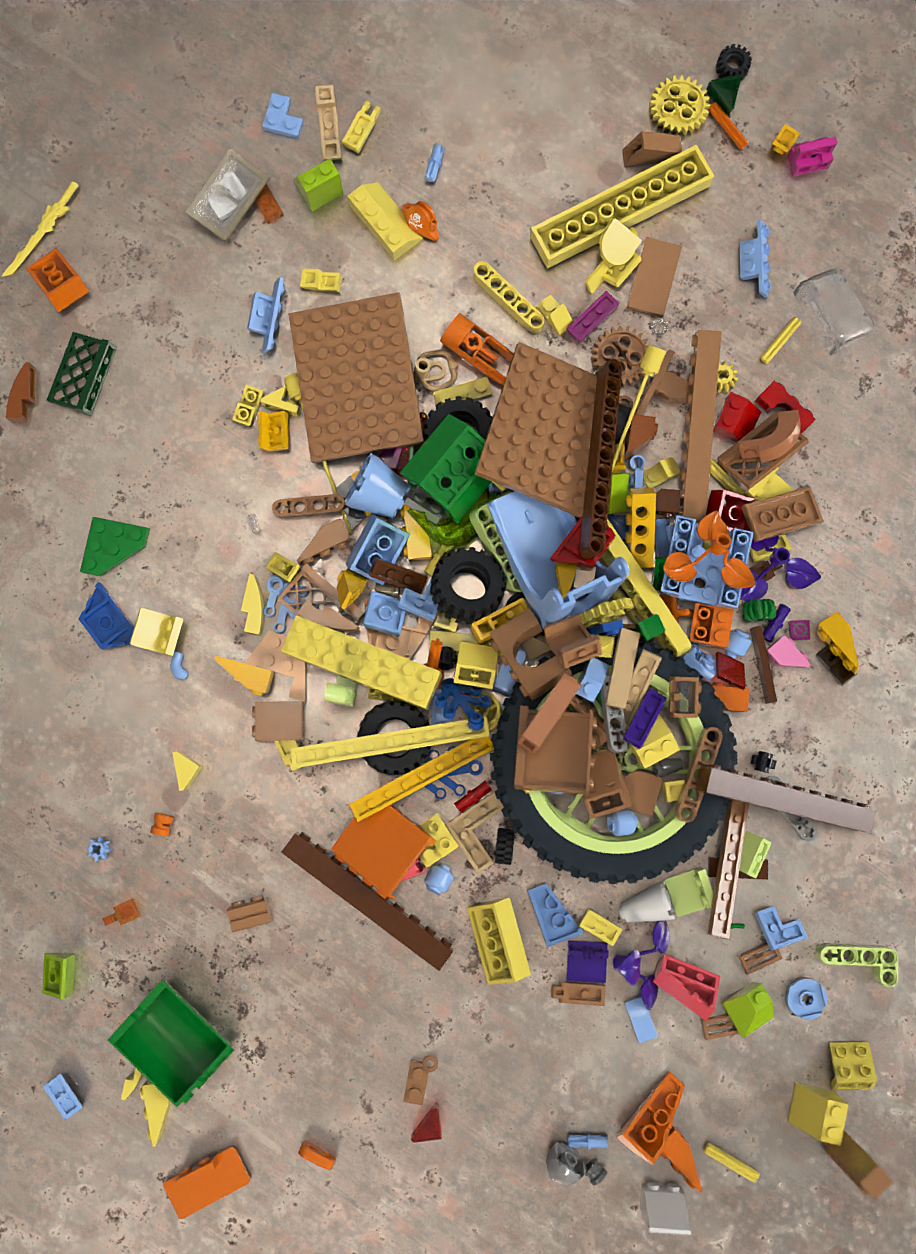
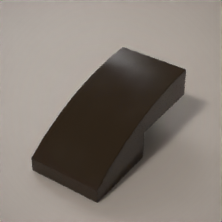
[816,644,858,686]

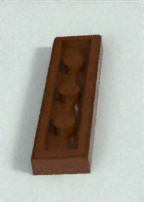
[750,626,777,704]

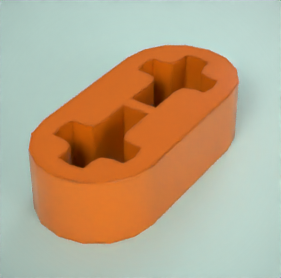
[298,1142,336,1170]

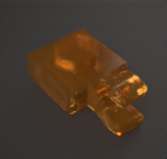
[103,898,140,926]

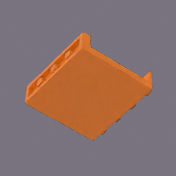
[331,805,436,899]

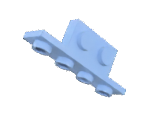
[740,219,771,298]
[247,277,285,354]

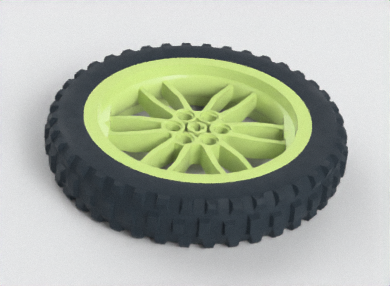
[490,636,738,884]

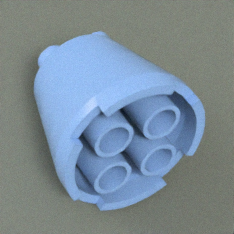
[344,453,411,519]

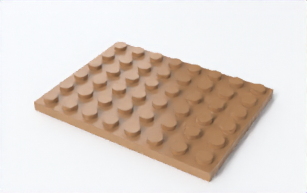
[288,292,424,463]
[474,342,621,518]

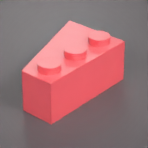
[653,954,720,1021]

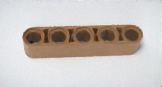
[674,727,722,822]

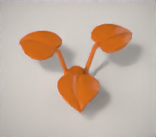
[663,511,756,589]

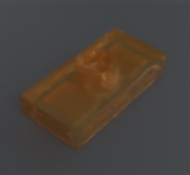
[255,184,284,224]

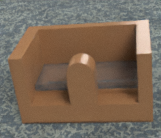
[668,676,702,718]

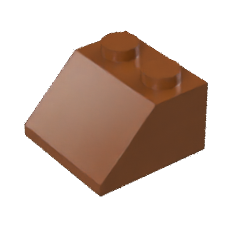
[624,414,658,461]

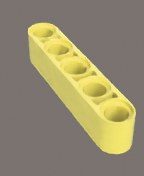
[474,261,545,335]

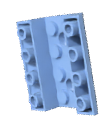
[660,515,754,608]

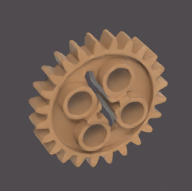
[591,325,648,387]

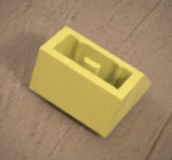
[454,641,498,689]

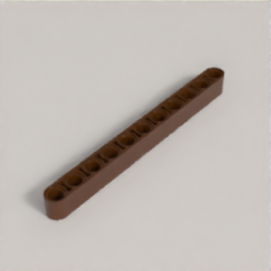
[579,359,622,559]

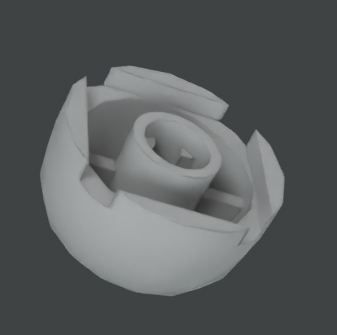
[546,1141,587,1185]

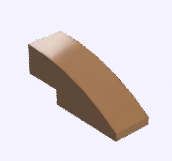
[297,601,360,631]

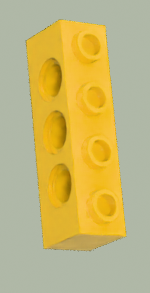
[625,488,656,568]

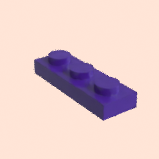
[622,688,667,749]

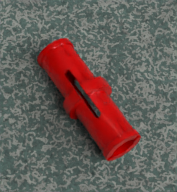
[454,780,492,813]

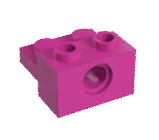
[787,137,837,176]

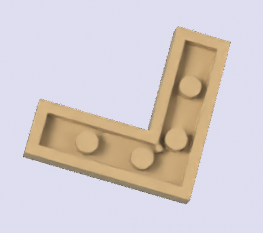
[445,792,504,874]

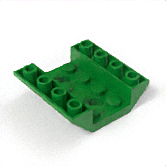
[400,414,491,524]

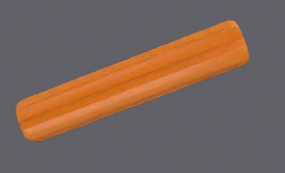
[709,102,748,150]

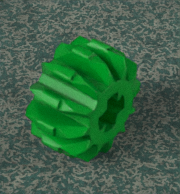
[742,599,776,622]

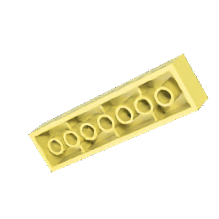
[281,615,442,711]

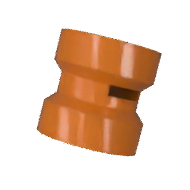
[150,813,174,837]

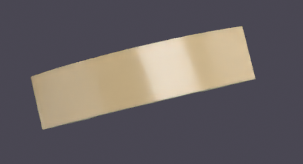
[315,84,342,161]

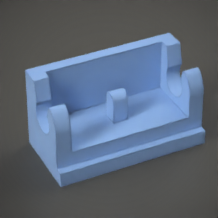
[43,1074,83,1120]

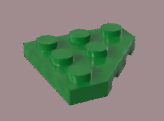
[80,517,150,576]

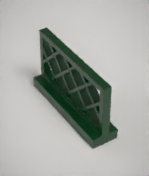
[46,332,117,416]

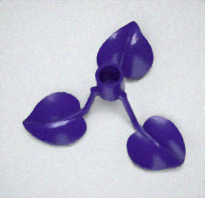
[740,529,821,602]
[613,921,670,1010]

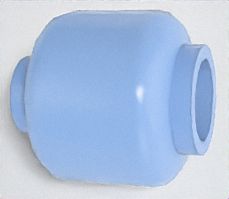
[724,629,752,658]
[607,809,638,837]
[424,864,453,895]

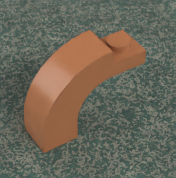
[739,410,801,463]

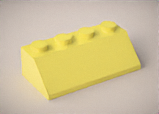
[347,182,424,261]
[467,897,531,985]

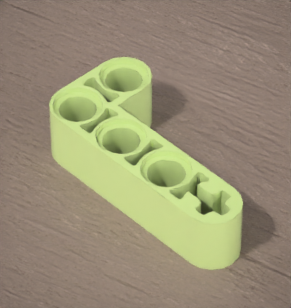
[815,943,898,987]

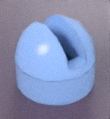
[629,455,645,470]

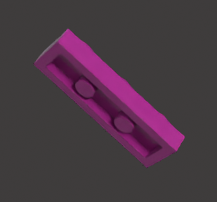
[566,290,619,344]

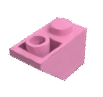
[766,635,811,668]

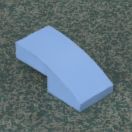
[625,997,658,1044]

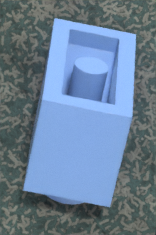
[576,658,609,702]

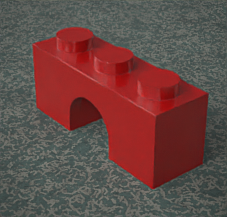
[755,380,816,434]

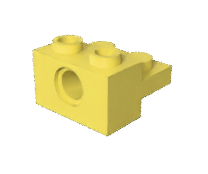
[419,812,459,868]

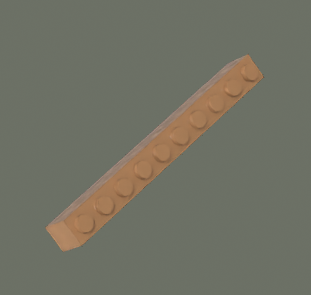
[677,330,722,523]

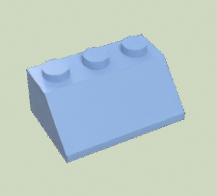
[346,514,410,585]

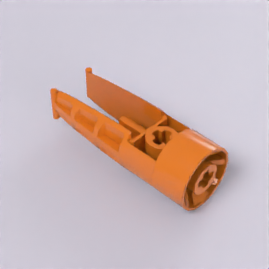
[440,313,514,386]

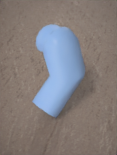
[170,652,188,680]

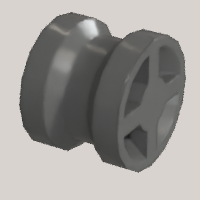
[585,1158,608,1186]

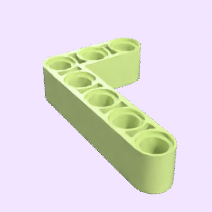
[469,490,522,593]
[325,676,357,707]

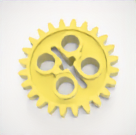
[649,75,710,136]
[580,598,634,629]

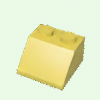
[626,714,680,768]

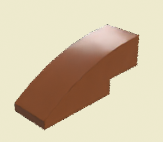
[6,362,36,423]

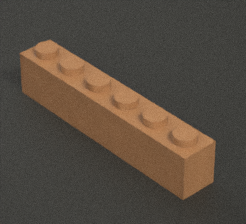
[822,1130,894,1200]

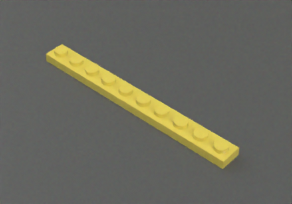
[290,716,490,768]

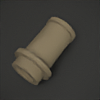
[375,583,400,598]

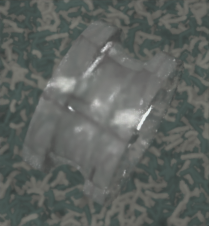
[651,319,668,338]

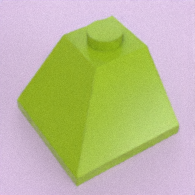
[722,982,774,1038]

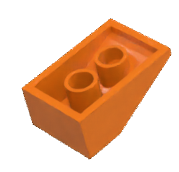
[26,248,89,312]

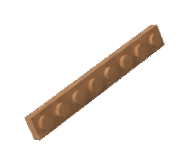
[707,799,749,939]

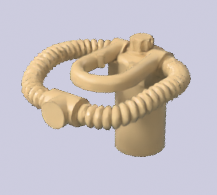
[413,350,458,391]

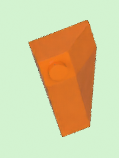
[616,1072,685,1165]

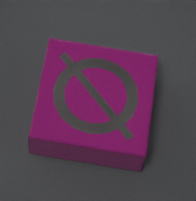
[789,620,810,640]

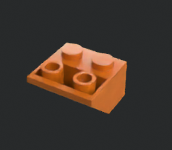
[689,603,734,649]

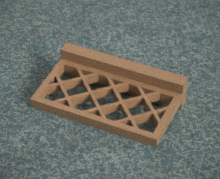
[718,412,809,489]
[277,564,365,635]

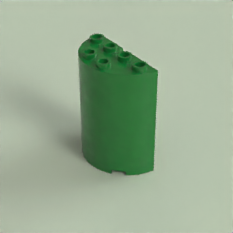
[107,979,234,1107]

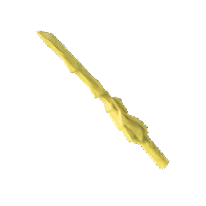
[1,181,79,277]

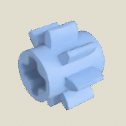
[86,836,112,862]

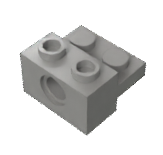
[404,486,447,525]

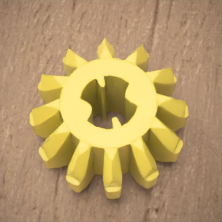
[717,360,738,394]

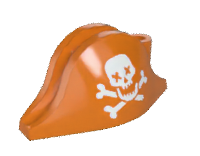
[402,201,439,241]

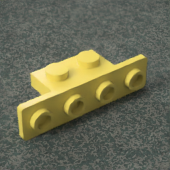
[585,227,642,294]

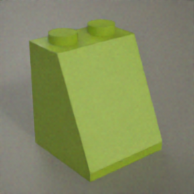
[294,158,344,212]

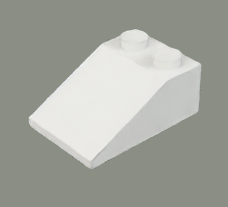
[640,1182,691,1235]

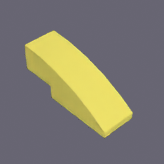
[241,574,264,636]

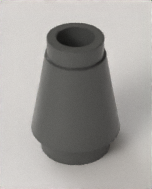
[652,758,683,778]

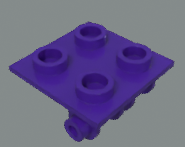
[566,940,609,983]

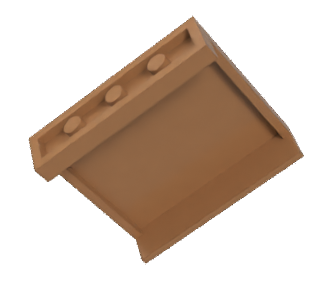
[514,706,597,794]

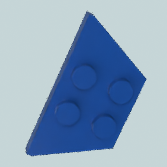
[79,582,134,650]

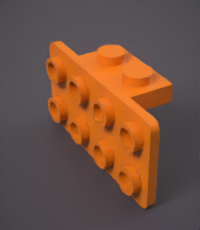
[163,1146,251,1219]

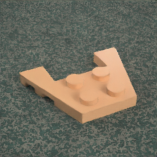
[364,598,438,660]
[234,631,307,702]

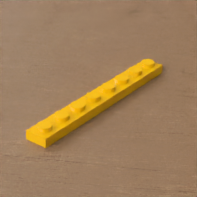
[348,736,494,822]

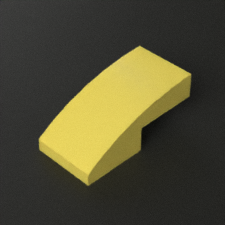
[300,269,342,293]
[121,1068,144,1100]

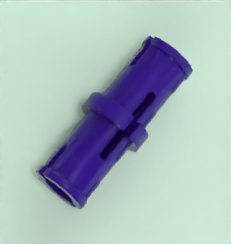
[763,604,791,642]

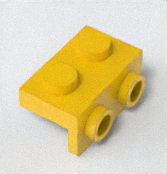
[258,411,288,452]

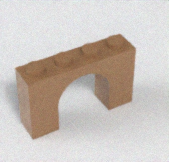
[489,609,573,701]

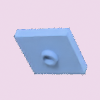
[362,591,406,637]

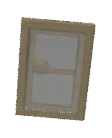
[185,148,270,242]

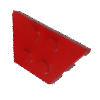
[550,517,616,568]

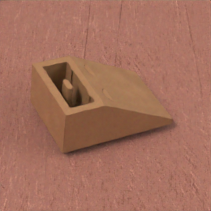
[583,748,633,819]

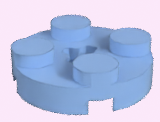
[786,978,827,1020]

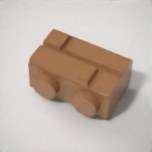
[227,895,273,933]

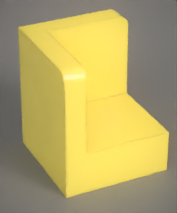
[433,611,458,633]
[662,779,685,802]

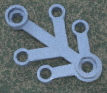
[264,576,318,634]

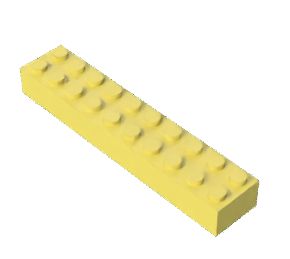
[530,145,714,269]

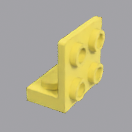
[743,467,795,502]
[130,608,183,656]
[829,1042,878,1091]

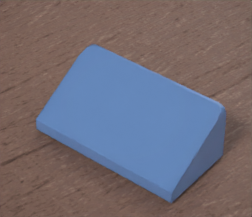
[654,519,670,557]

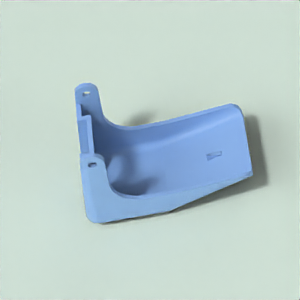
[487,491,630,628]

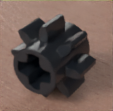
[438,646,458,670]
[751,751,777,773]

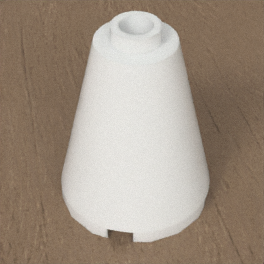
[619,881,676,922]

